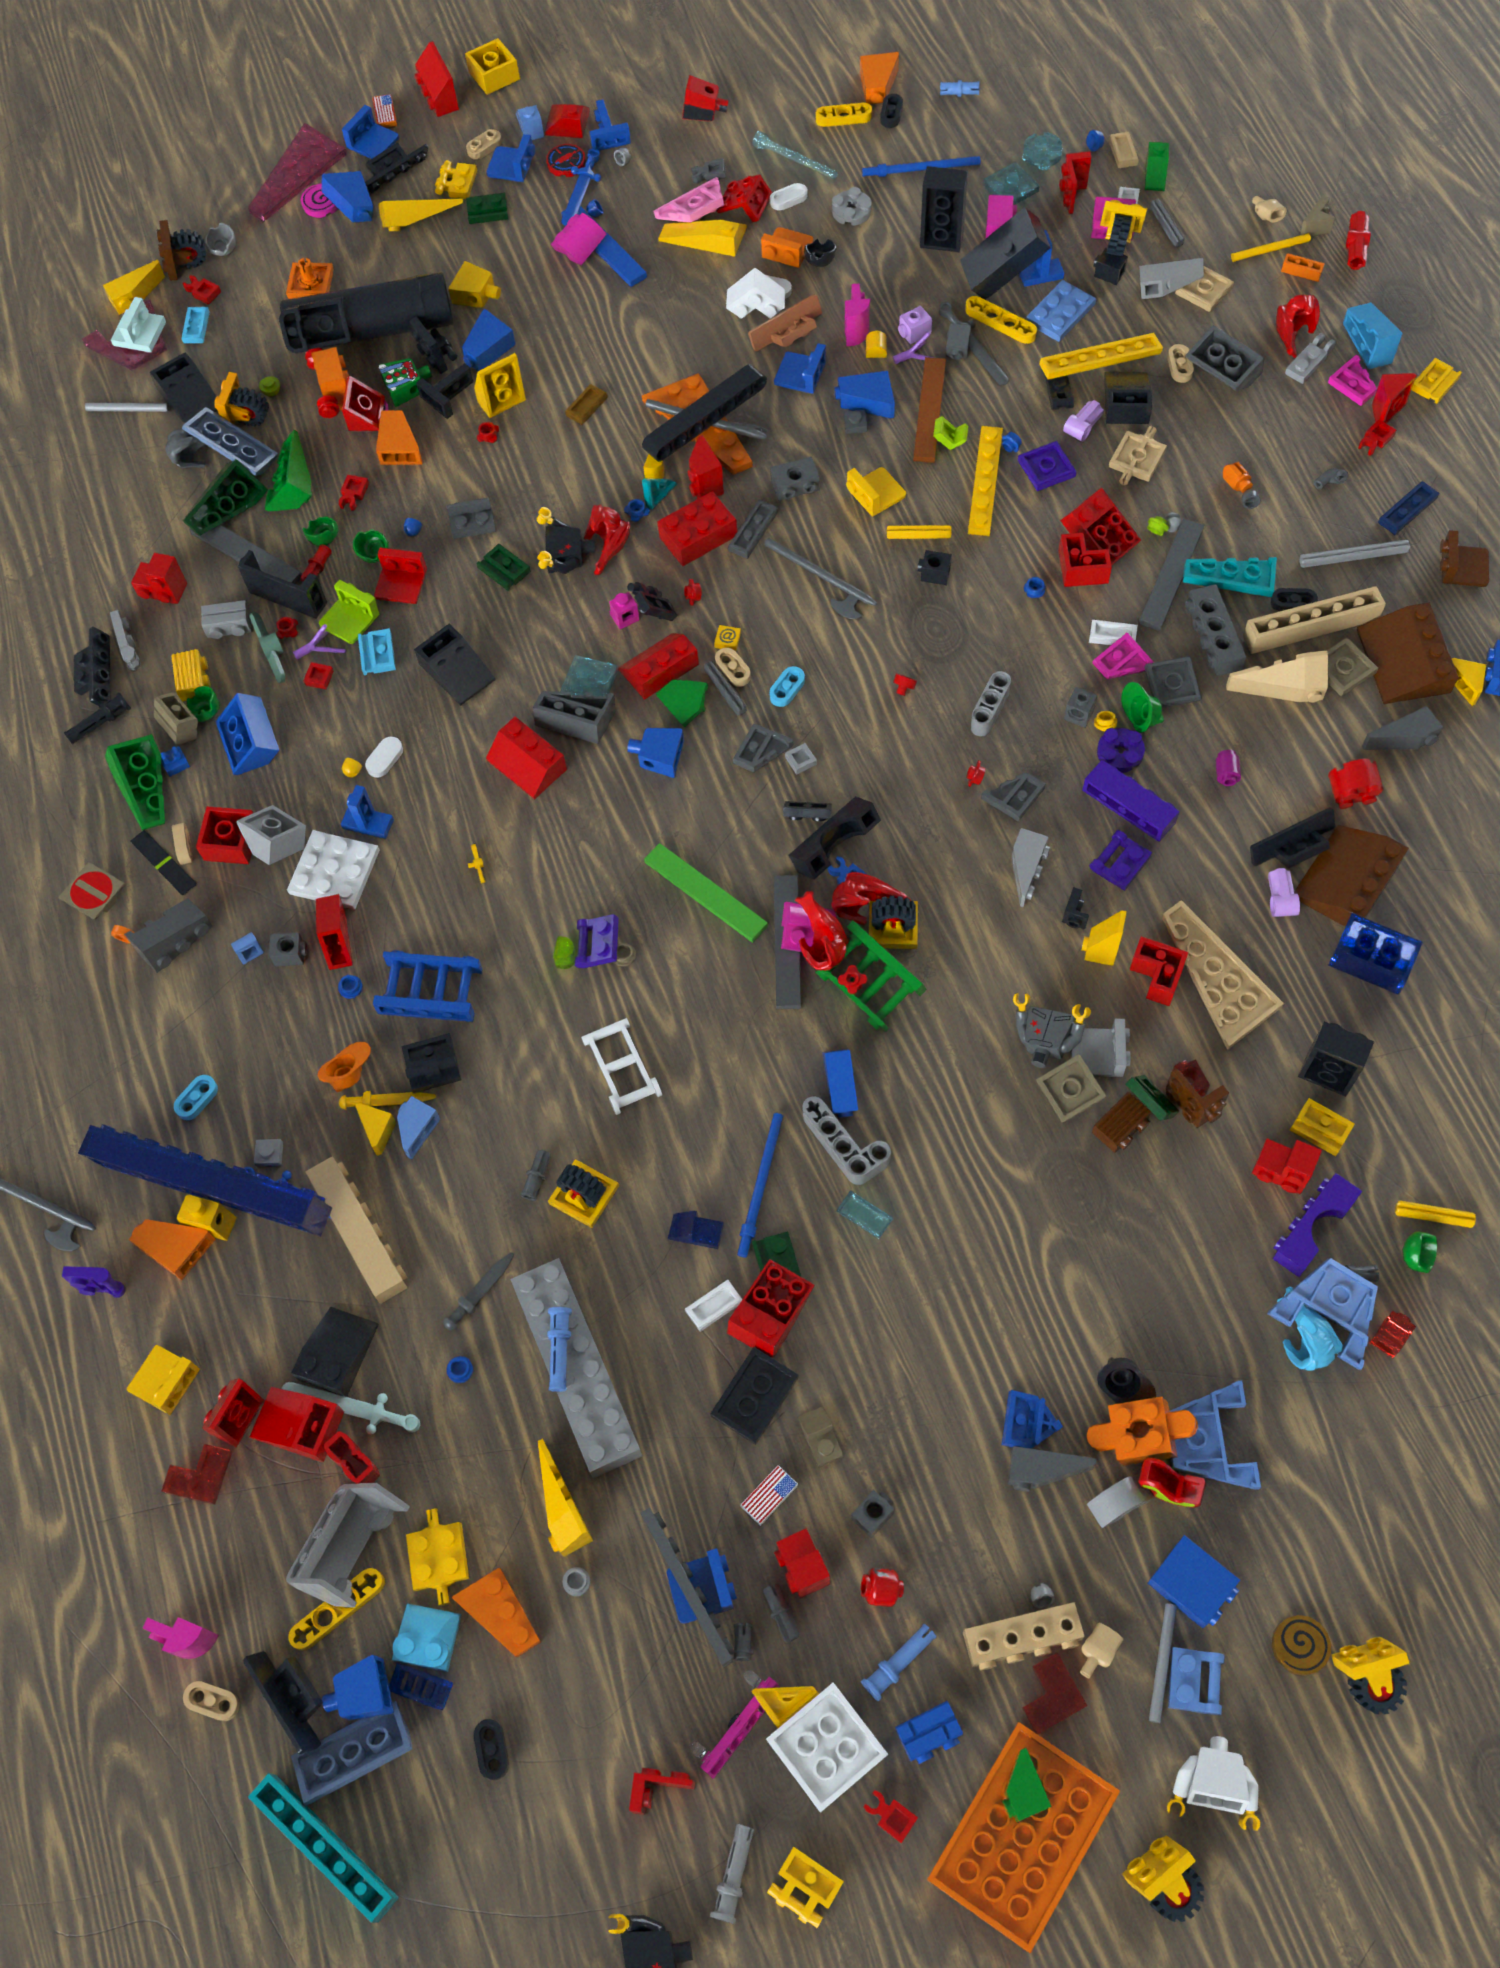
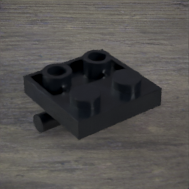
[409,317,458,374]
[402,1033,462,1094]

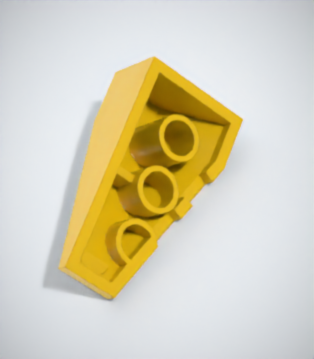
[378,199,463,232]
[658,220,747,257]
[538,1439,593,1557]

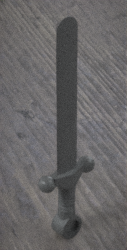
[939,302,1009,385]

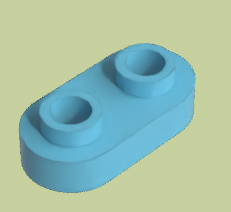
[769,666,805,707]
[174,1075,218,1120]

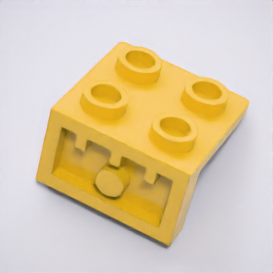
[127,1345,200,1415]

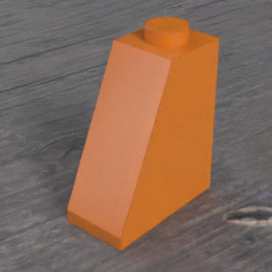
[860,52,899,104]
[376,410,423,465]
[128,1219,216,1280]

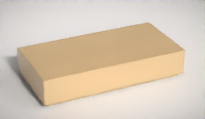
[1109,132,1139,168]

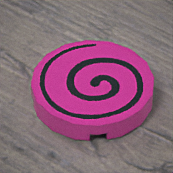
[300,184,338,218]

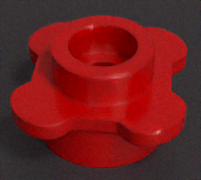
[477,422,499,443]
[684,579,702,606]
[276,617,298,639]
[966,760,986,787]
[838,965,867,994]

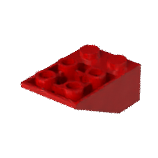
[1060,487,1141,565]
[727,1259,815,1358]
[250,1387,344,1463]

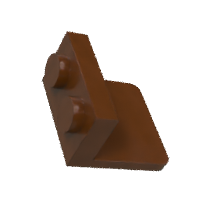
[1440,530,1489,587]
[1166,1069,1229,1128]

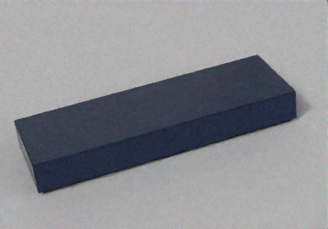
[1378,481,1440,535]

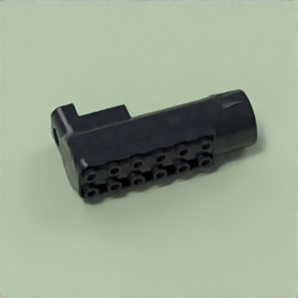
[279,272,453,353]

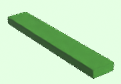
[644,843,768,943]

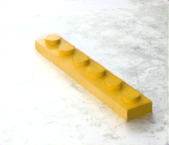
[1039,333,1163,379]
[968,426,1003,536]

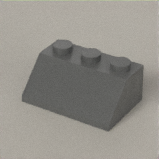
[1185,325,1264,391]

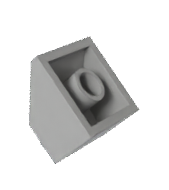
[237,805,306,865]

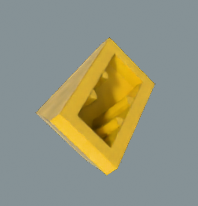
[1452,658,1486,706]
[355,1103,396,1156]

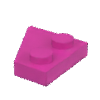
[1328,355,1377,406]
[1092,633,1154,679]

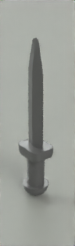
[443,1252,514,1330]

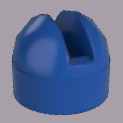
[586,199,604,218]
[404,518,422,536]

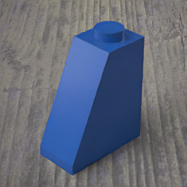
[321,171,373,223]
[462,309,516,371]
[834,371,895,418]
[822,1049,858,1118]

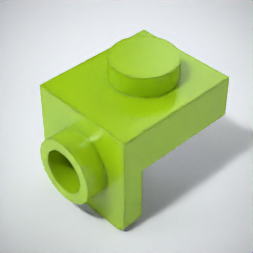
[933,416,968,450]

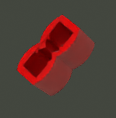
[324,1431,380,1484]

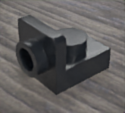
[1062,887,1089,929]

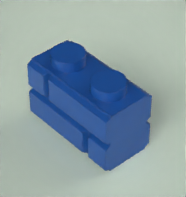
[895,1701,963,1764]

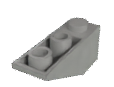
[1140,258,1204,299]
[1012,828,1050,907]

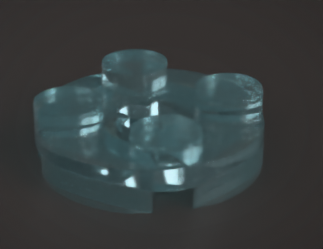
[1023,133,1063,170]

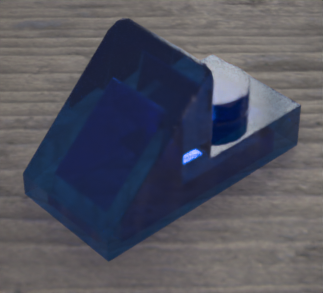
[668,1211,724,1249]

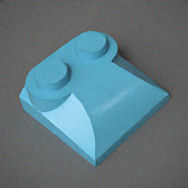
[392,1604,462,1672]

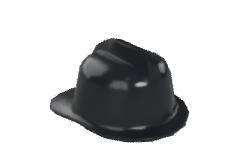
[1097,1357,1157,1404]

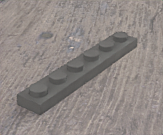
[640,1508,735,1668]

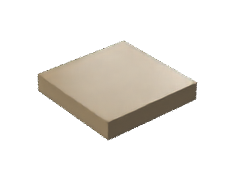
[1175,266,1234,312]

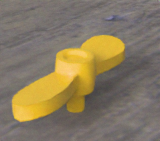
[468,844,485,883]

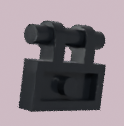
[627,582,678,621]

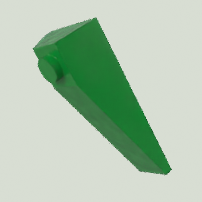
[265,430,312,512]
[105,734,165,830]

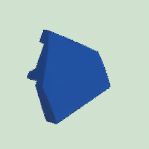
[1001,1390,1063,1449]

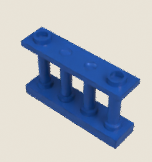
[373,950,483,1022]

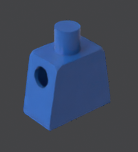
[628,728,684,778]
[322,1655,394,1720]

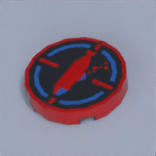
[546,144,586,177]

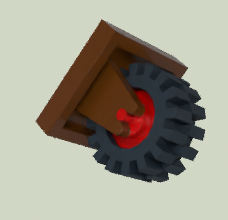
[157,220,206,281]

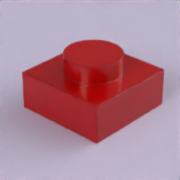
[303,662,334,690]

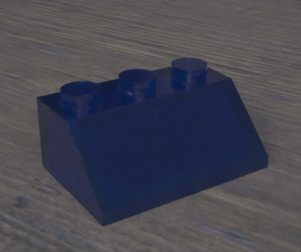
[1328,913,1423,995]

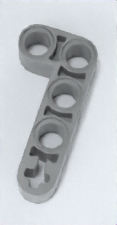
[803,1096,891,1185]

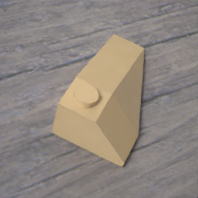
[1226,651,1328,702]

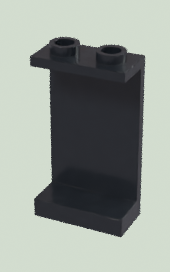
[238,550,327,619]

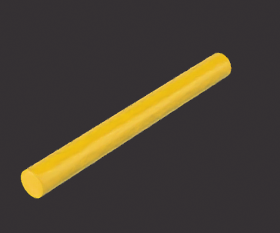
[1231,233,1311,262]

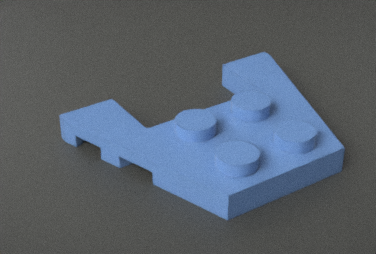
[1267,1258,1378,1370]
[1170,1381,1261,1490]

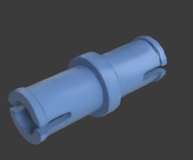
[940,80,980,97]

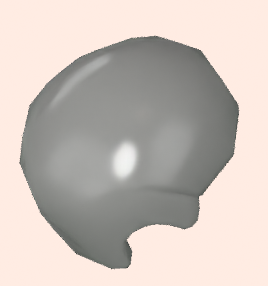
[205,223,236,256]

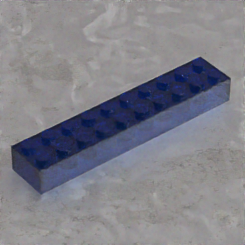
[78,1124,332,1237]

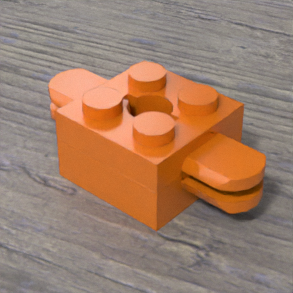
[1087,1396,1198,1466]

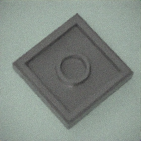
[1144,656,1201,708]

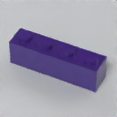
[1082,760,1179,842]

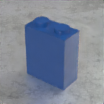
[1147,1535,1240,1629]

